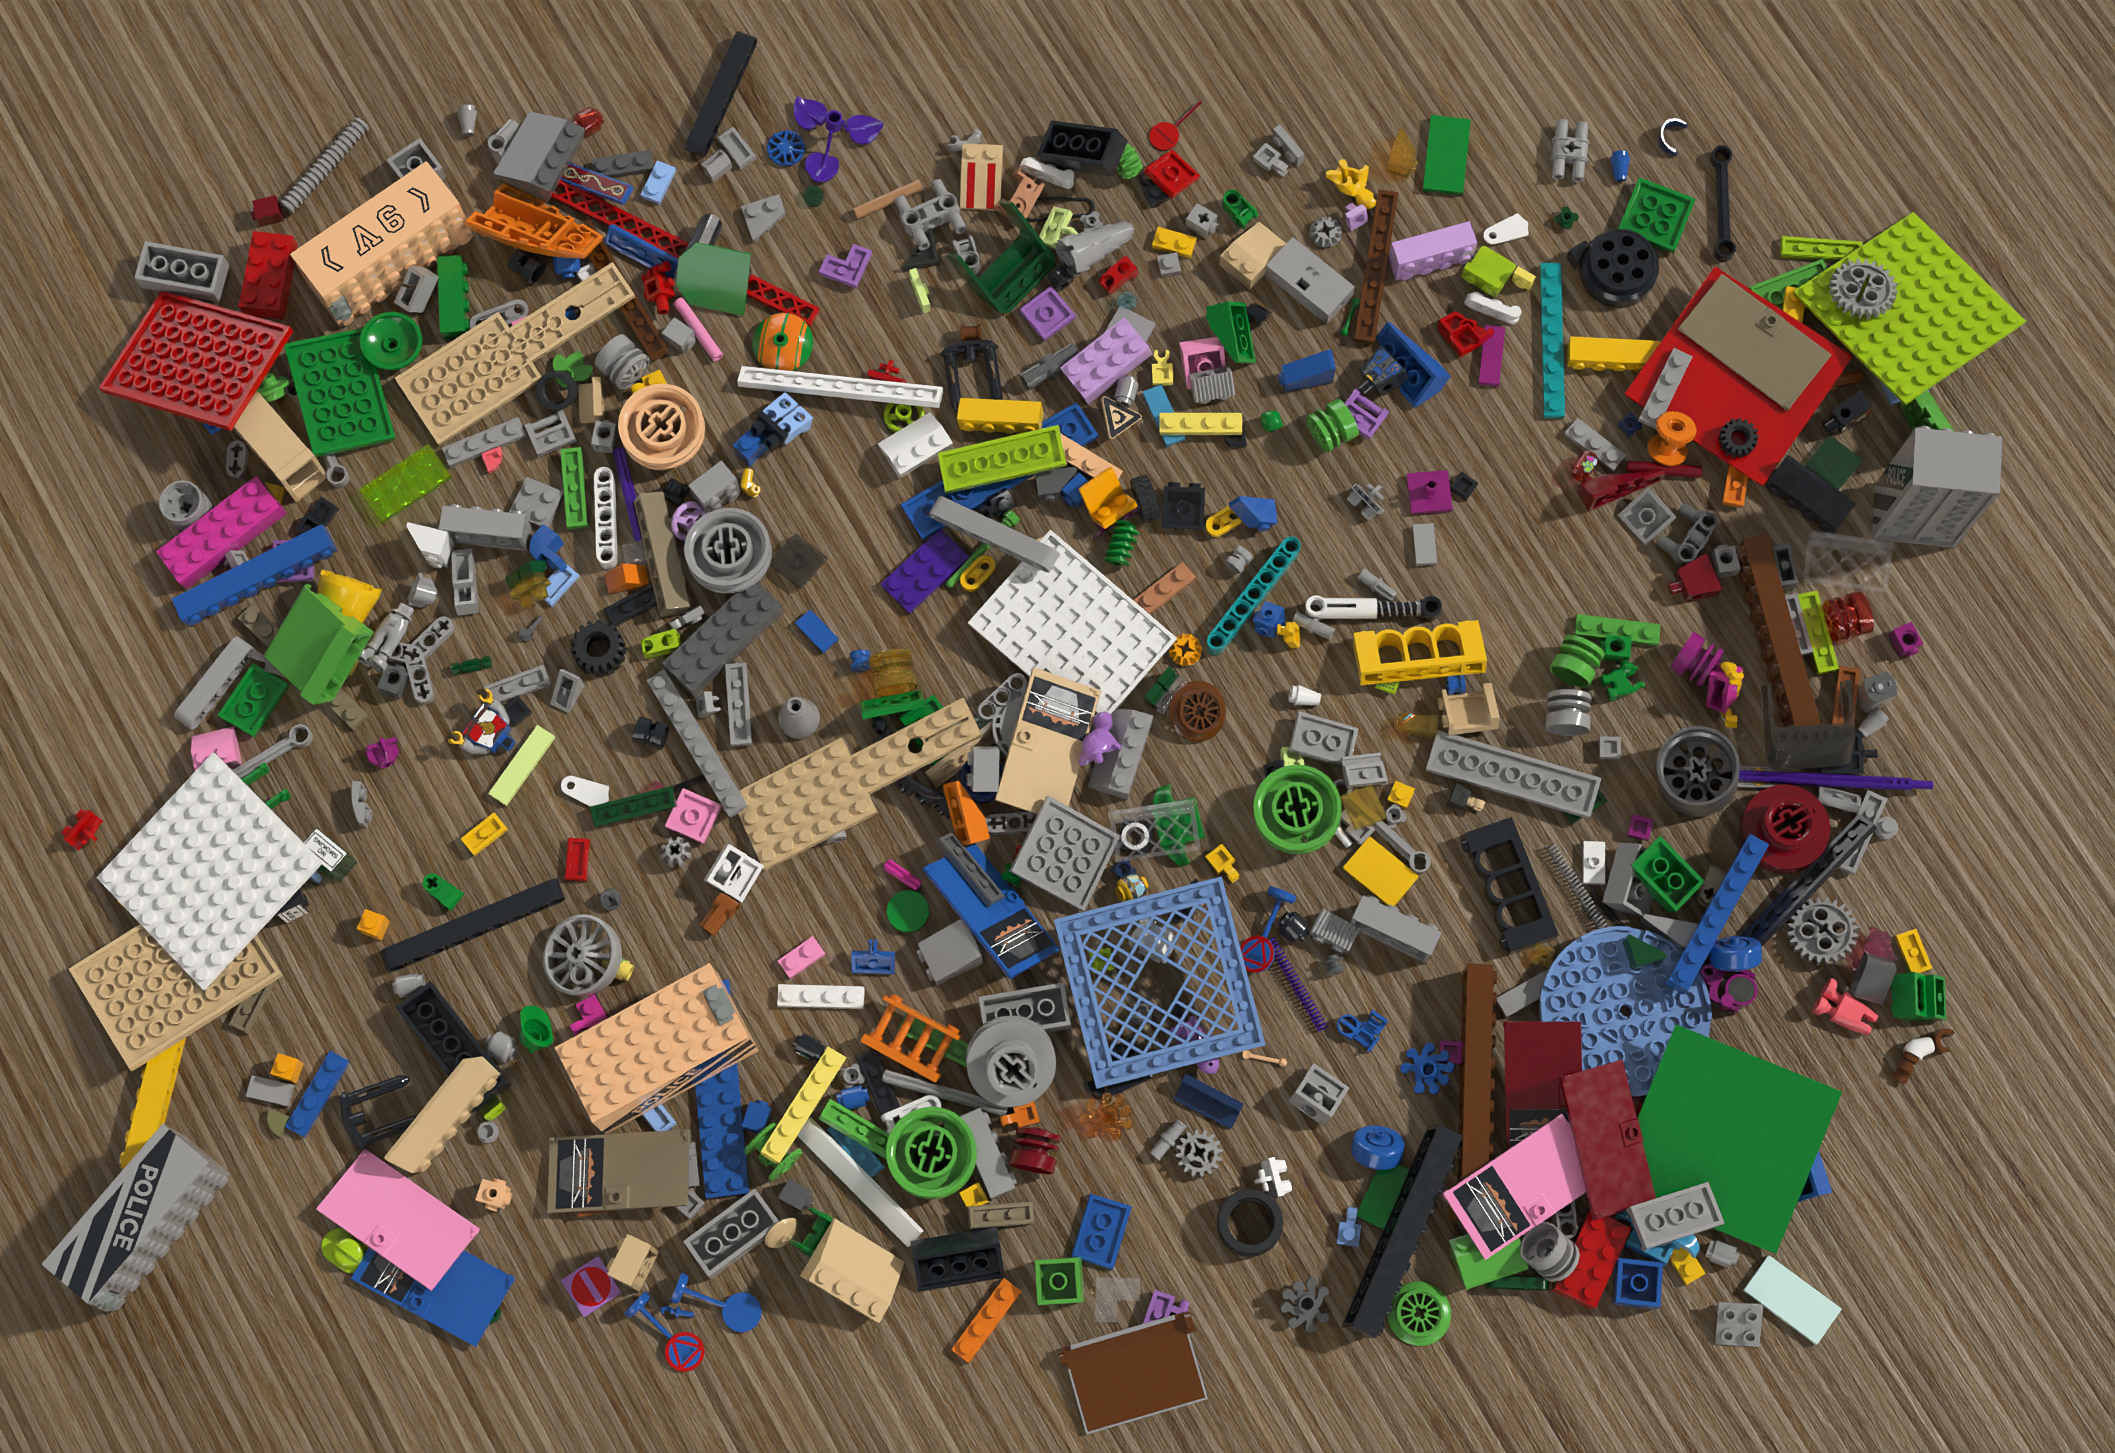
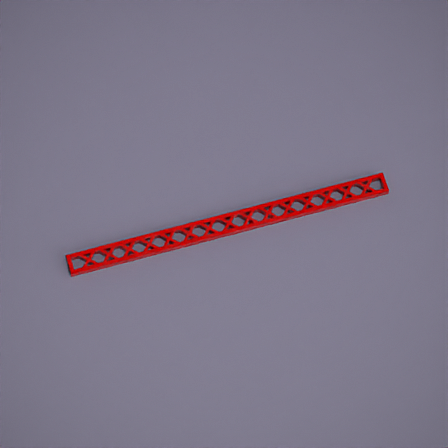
[551,180,820,327]

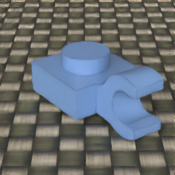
[1336,1207,1361,1247]

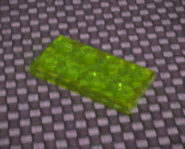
[359,444,452,523]

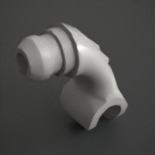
[947,129,982,152]

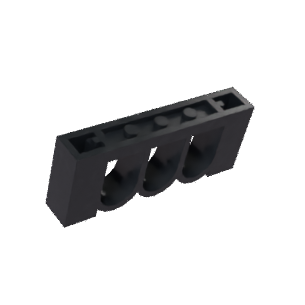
[1460,817,1559,956]

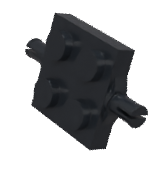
[1804,732,1878,775]

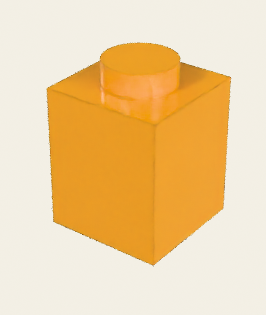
[357,909,390,941]
[270,1053,304,1084]

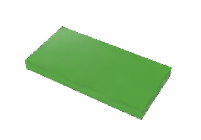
[1749,259,1828,310]

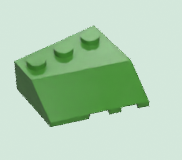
[1900,390,1955,432]

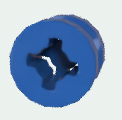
[849,650,871,672]
[1446,675,1466,695]

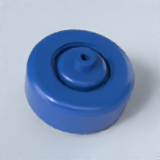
[1709,936,1762,972]
[1351,1125,1405,1170]

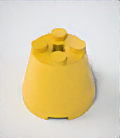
[317,569,382,623]

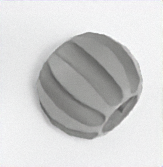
[660,836,692,868]

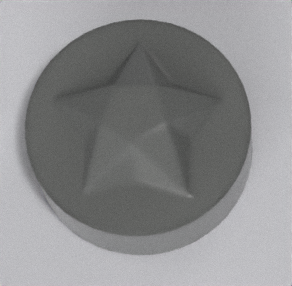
[599,888,622,911]

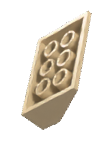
[800,1218,904,1323]

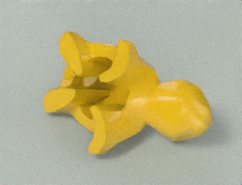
[1326,159,1376,210]

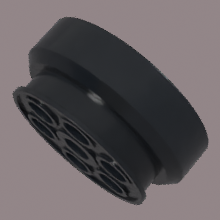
[1579,229,1659,308]

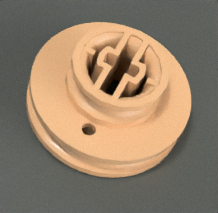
[618,384,705,470]

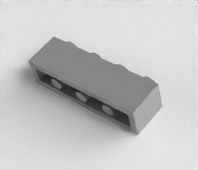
[960,1108,1017,1201]

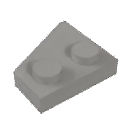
[741,194,786,243]

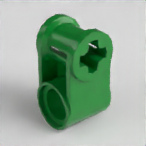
[1222,189,1259,229]
[422,873,465,911]

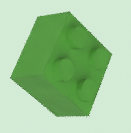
[1035,1257,1084,1305]

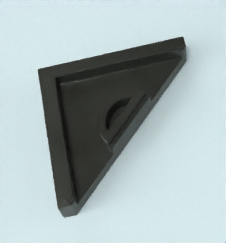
[902,228,940,272]

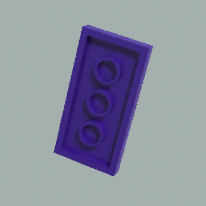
[880,529,969,615]

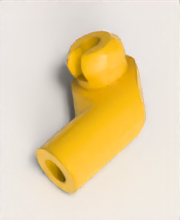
[741,468,760,497]

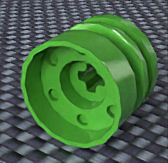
[1306,398,1359,453]
[1549,635,1605,688]

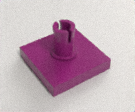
[1406,470,1453,515]

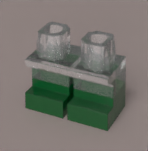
[1144,666,1194,716]

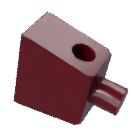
[1668,554,1722,601]

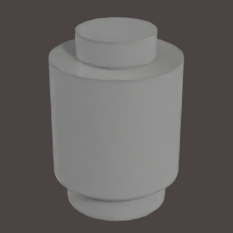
[1114,375,1139,408]
[393,973,425,998]
[1705,1240,1739,1268]

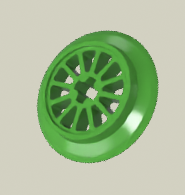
[1387,1281,1451,1346]

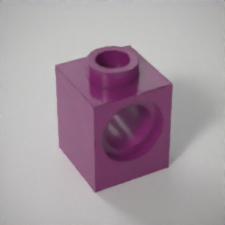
[1888,622,1923,657]

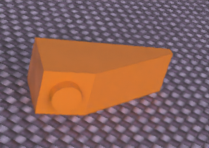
[943,781,990,845]

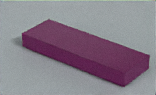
[1478,325,1506,387]

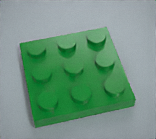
[1618,177,1696,254]

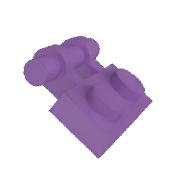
[1143,1290,1190,1324]

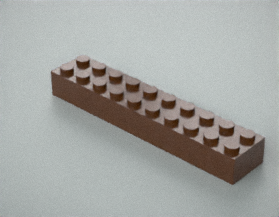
[1736,534,1823,748]
[1457,963,1497,1184]

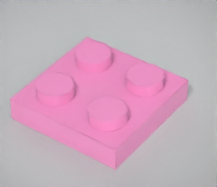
[665,788,722,844]

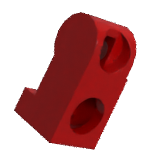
[1098,255,1139,294]

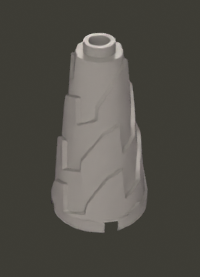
[1055,221,1135,277]

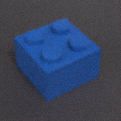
[1612,1258,1663,1310]

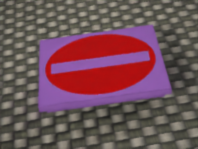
[561,1256,622,1317]

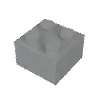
[387,138,447,181]
[688,461,740,513]

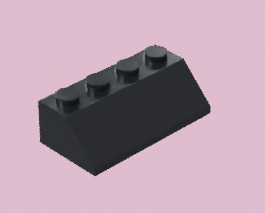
[1765,455,1856,535]
[910,1227,1005,1292]

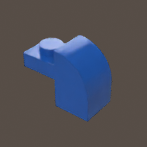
[530,524,568,572]

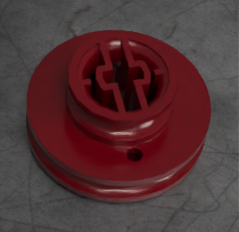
[1739,784,1830,874]

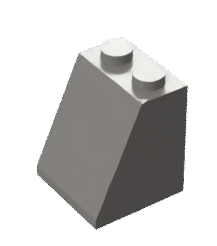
[916,919,983,985]

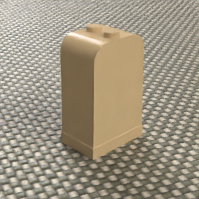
[233,391,327,503]

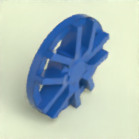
[767,130,805,167]

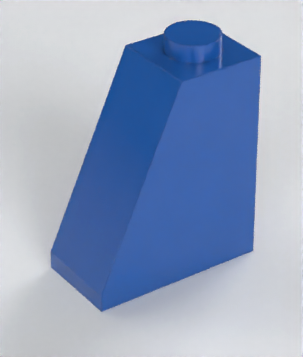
[1278,349,1336,392]

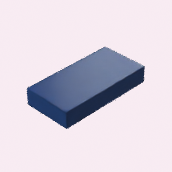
[795,609,839,654]

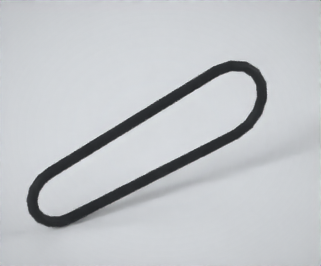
[1026,197,1095,221]

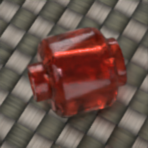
[573,107,604,137]

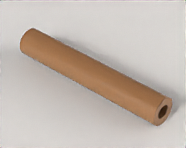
[852,179,923,219]

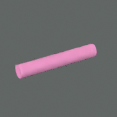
[673,298,723,362]

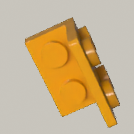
[1079,467,1137,529]

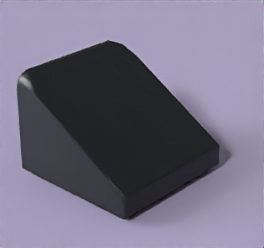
[1566,241,1588,269]

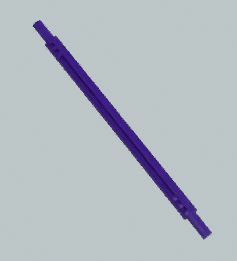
[1697,769,1933,791]

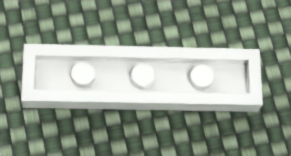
[777,984,865,1009]

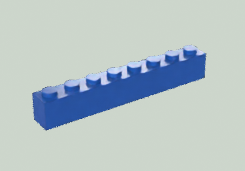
[172,524,337,625]
[1665,834,1769,995]

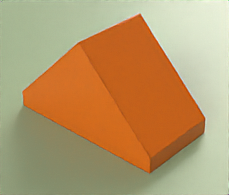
[605,563,650,595]

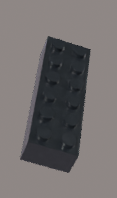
[396,981,511,1112]

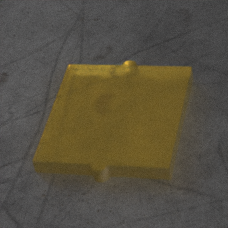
[1340,785,1387,830]

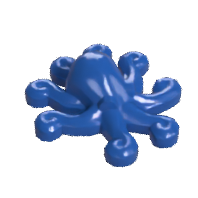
[1400,1043,1455,1095]

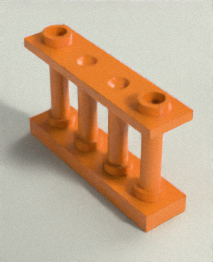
[860,994,963,1083]

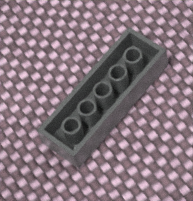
[662,582,784,698]

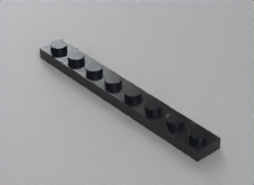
[1742,814,1877,947]

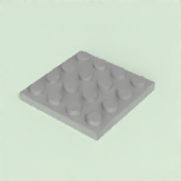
[1009,796,1121,912]

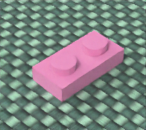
[778,936,825,979]

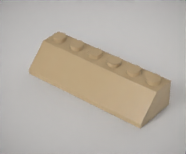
[384,1056,500,1173]

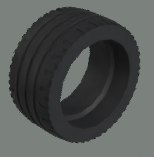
[1217,1189,1283,1257]

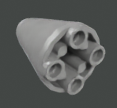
[778,697,820,740]

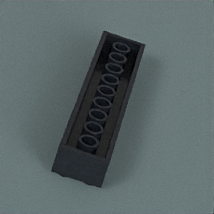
[1341,1124,1463,1338]

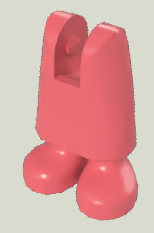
[1811,978,1878,1035]

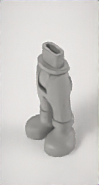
[358,603,414,672]

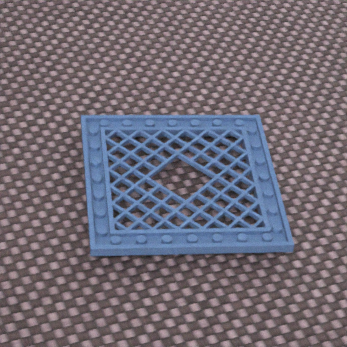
[1054,877,1266,1089]

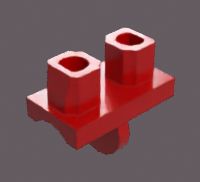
[867,360,907,383]
[62,809,103,851]

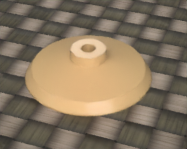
[765,1218,799,1248]

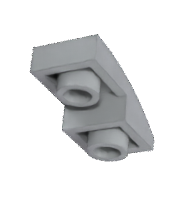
[352,781,372,828]

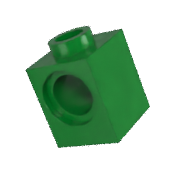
[1599,634,1632,662]

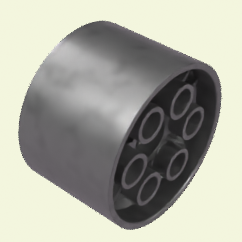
[1657,726,1740,817]

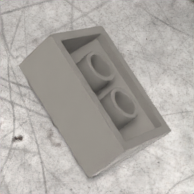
[1603,843,1653,918]

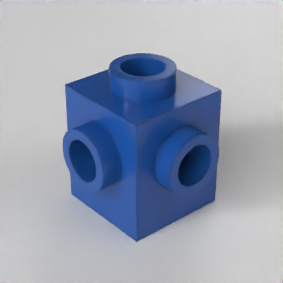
[1253,601,1285,638]

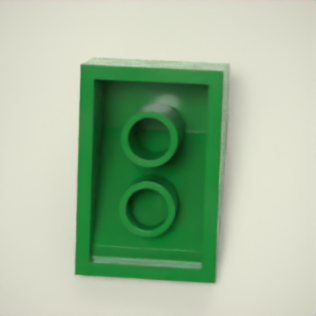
[1206,301,1256,364]
[1630,836,1705,914]

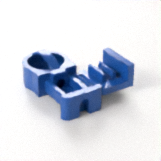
[1336,1009,1388,1053]

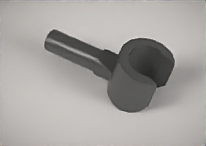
[518,616,543,641]

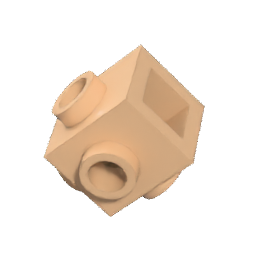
[476,1178,512,1212]

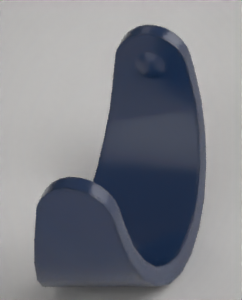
[1658,118,1688,156]

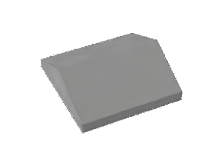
[1618,487,1677,545]

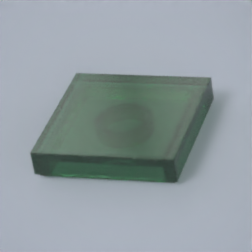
[1805,435,1863,491]

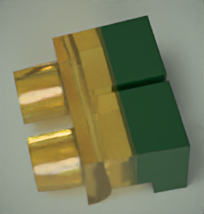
[505,561,551,609]

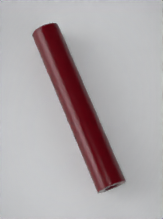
[1626,460,1702,478]

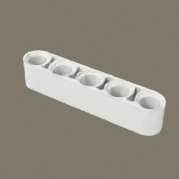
[594,467,618,570]

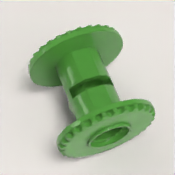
[744,1122,803,1181]

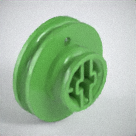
[1254,765,1342,854]
[886,1107,977,1199]

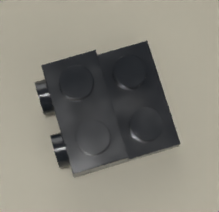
[1162,482,1205,530]

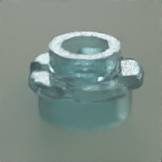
[1117,292,1138,311]

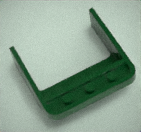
[946,200,1056,314]

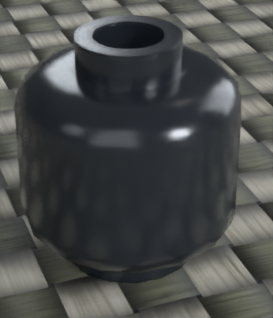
[1277,911,1310,943]

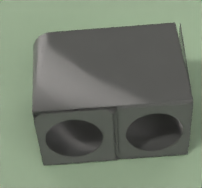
[1850,952,1897,1005]

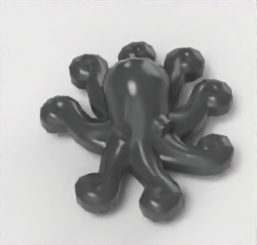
[1280,1277,1329,1333]

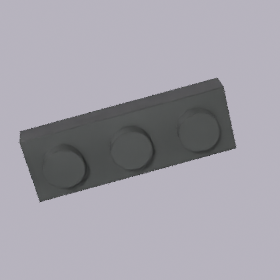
[591,150,654,178]

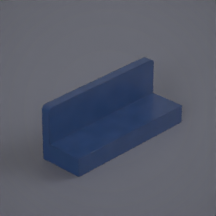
[1174,1074,1244,1129]

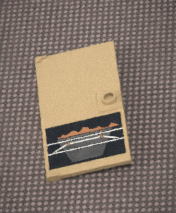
[994,667,1101,814]

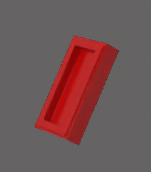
[565,838,590,882]

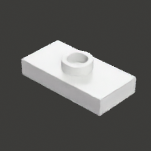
[1583,841,1605,885]

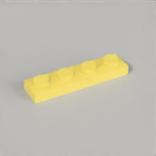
[1159,413,1242,435]

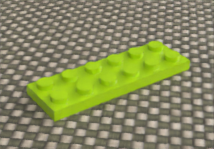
[938,425,1067,494]

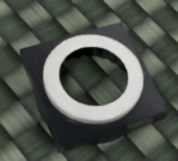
[1116,818,1155,857]

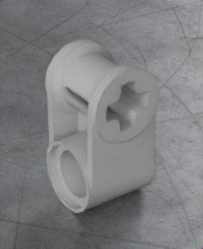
[952,235,980,275]

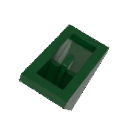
[1622,934,1667,971]

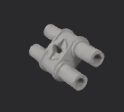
[1550,119,1590,182]

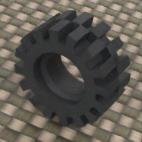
[1718,418,1759,458]

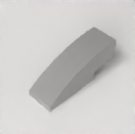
[451,549,479,616]

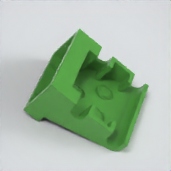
[264,584,374,705]

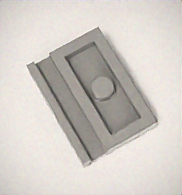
[1339,753,1388,788]

